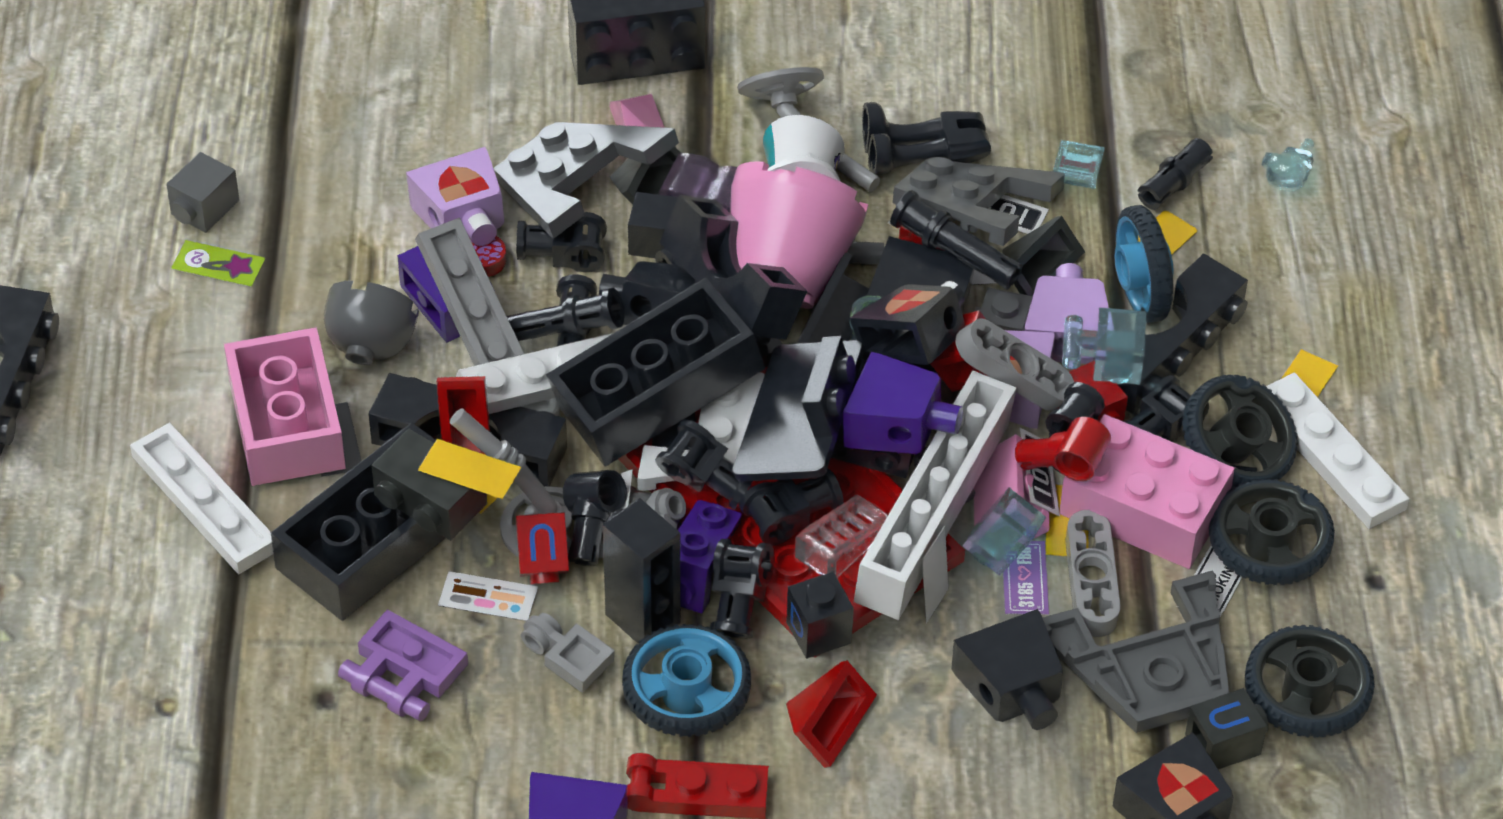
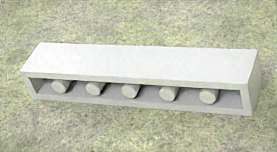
[854,371,1016,620]

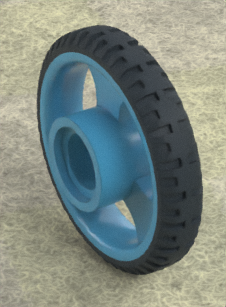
[1115,205,1174,323]
[622,624,751,737]

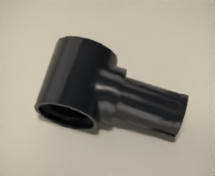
[563,470,627,566]

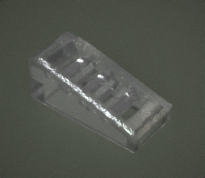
[795,494,888,578]

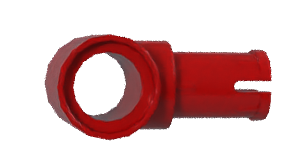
[1015,417,1111,481]

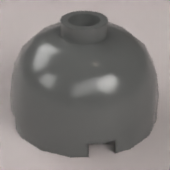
[324,281,419,365]

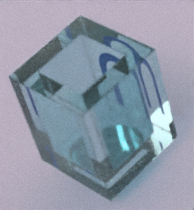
[962,487,1046,576]

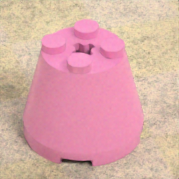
[731,162,868,309]

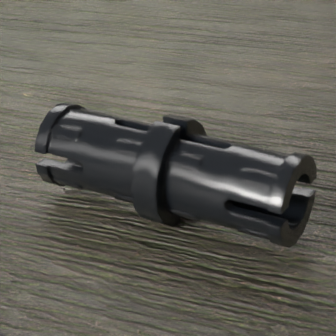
[1137,138,1213,210]

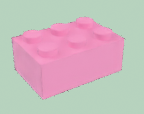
[224,327,346,486]
[1059,414,1235,569]

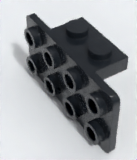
[733,336,864,481]

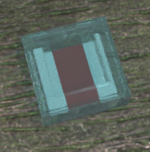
[1053,140,1104,189]

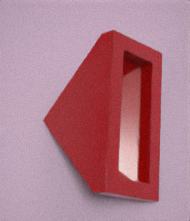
[436,376,490,455]
[786,660,877,768]

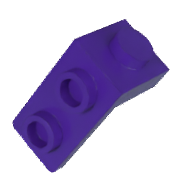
[678,500,742,613]

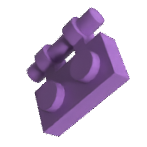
[338,609,468,721]

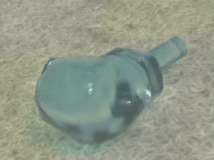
[1261,138,1314,192]

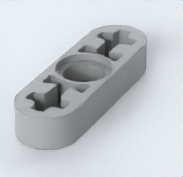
[956,319,1074,411]
[1065,510,1120,637]

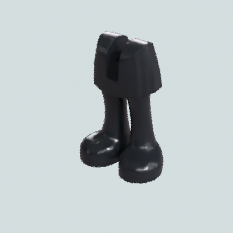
[862,102,991,175]

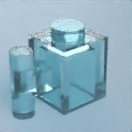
[1062,307,1146,384]

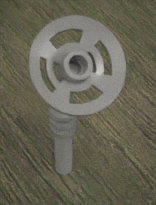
[737,67,880,192]
[450,409,572,557]

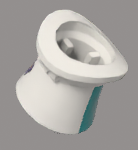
[763,115,844,181]

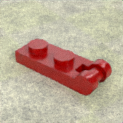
[626,753,769,819]

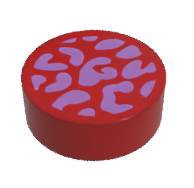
[469,236,507,277]

